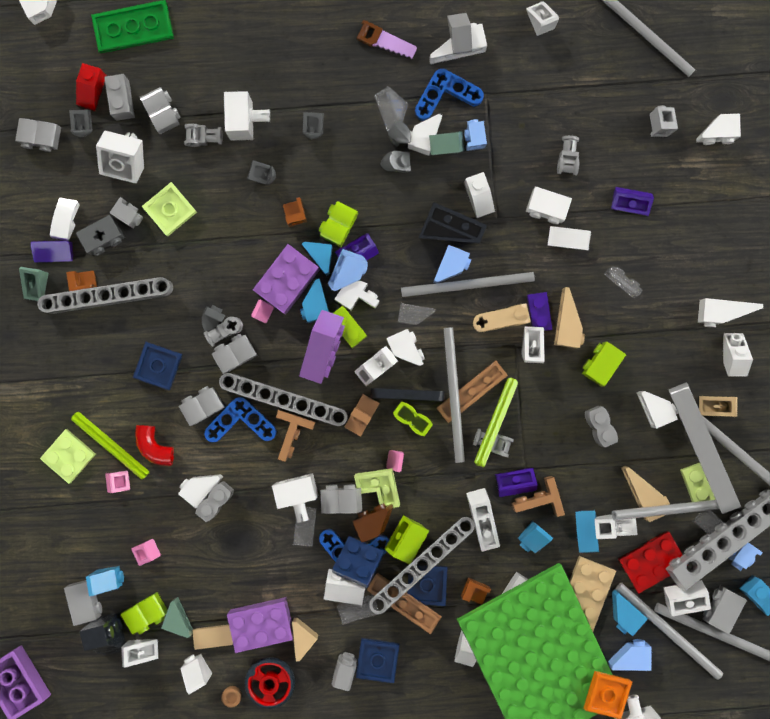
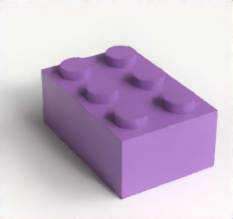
[253,244,320,315]
[299,310,345,384]
[227,597,293,653]
[0,645,51,719]

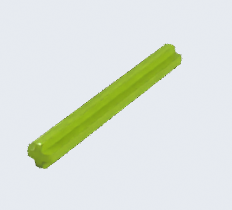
[474,378,518,467]
[71,412,149,479]

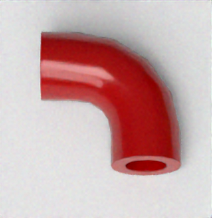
[135,425,174,466]

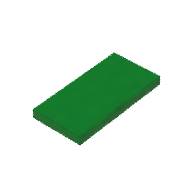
[91,0,174,54]

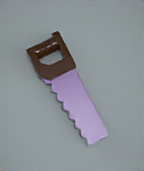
[356,20,417,59]

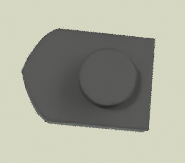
[69,110,93,137]
[303,112,324,140]
[388,121,411,147]
[380,150,411,173]
[247,160,276,185]
[202,305,225,331]

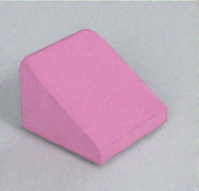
[251,299,274,323]
[386,450,404,472]
[105,471,130,493]
[131,539,160,566]

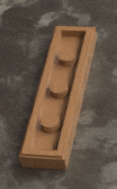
[437,361,508,423]
[367,573,442,634]

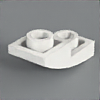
[50,198,80,241]
[548,226,591,250]

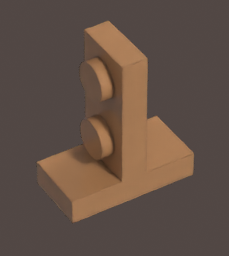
[344,394,380,437]
[276,410,316,461]
[512,476,565,517]

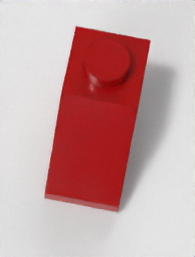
[76,63,107,111]

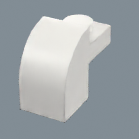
[334,281,379,311]
[354,346,398,386]
[595,515,637,539]

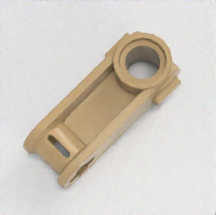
[473,304,531,332]

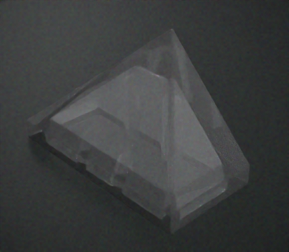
[374,87,408,131]

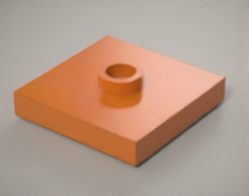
[584,671,632,719]

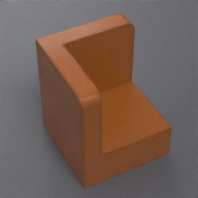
[283,197,307,227]
[66,271,97,291]
[461,578,491,604]

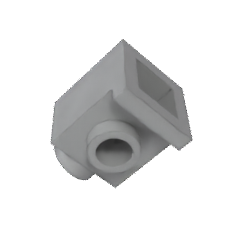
[650,105,678,137]
[110,197,143,228]

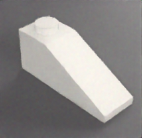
[430,23,487,64]
[698,298,763,327]
[466,488,500,552]

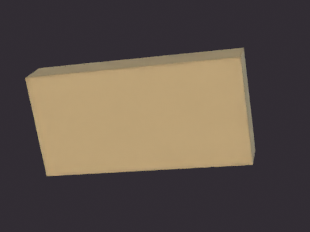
[192,625,233,650]

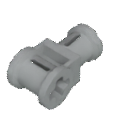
[184,124,223,147]
[557,135,579,175]
[204,317,243,347]
[473,429,514,457]

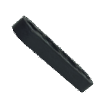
[370,388,445,401]

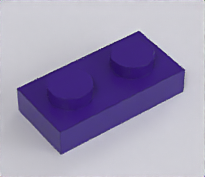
[527,292,552,331]

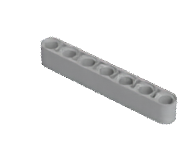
[38,277,173,314]
[219,373,348,426]
[668,382,741,514]
[369,517,475,615]

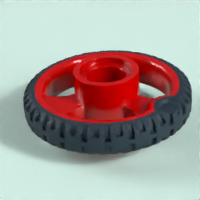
[245,657,295,709]

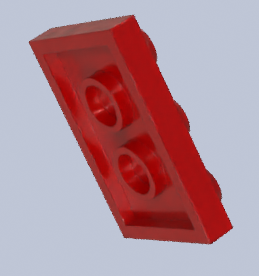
[618,531,688,594]

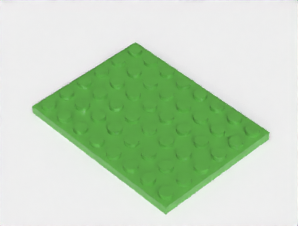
[457,563,613,719]

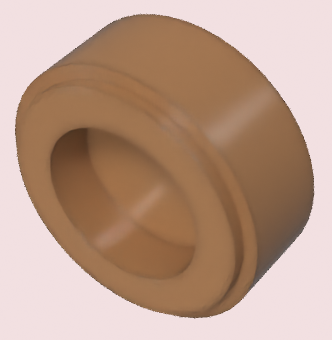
[222,686,242,707]

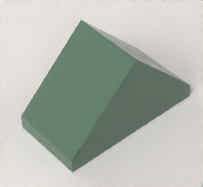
[429,131,464,155]
[19,267,49,301]
[161,597,193,638]

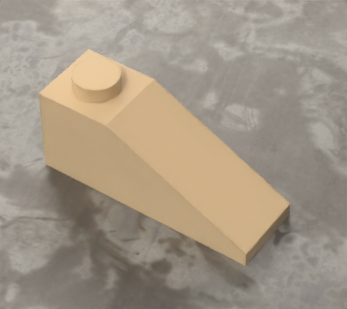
[554,287,585,349]
[621,466,670,522]

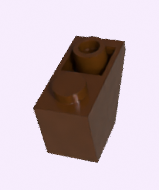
[352,503,393,542]

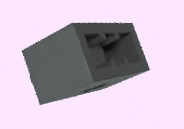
[76,215,125,256]

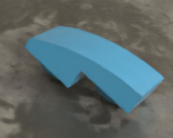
[575,511,599,553]

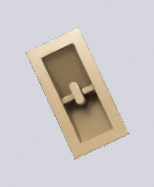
[699,396,737,417]
[292,618,318,661]

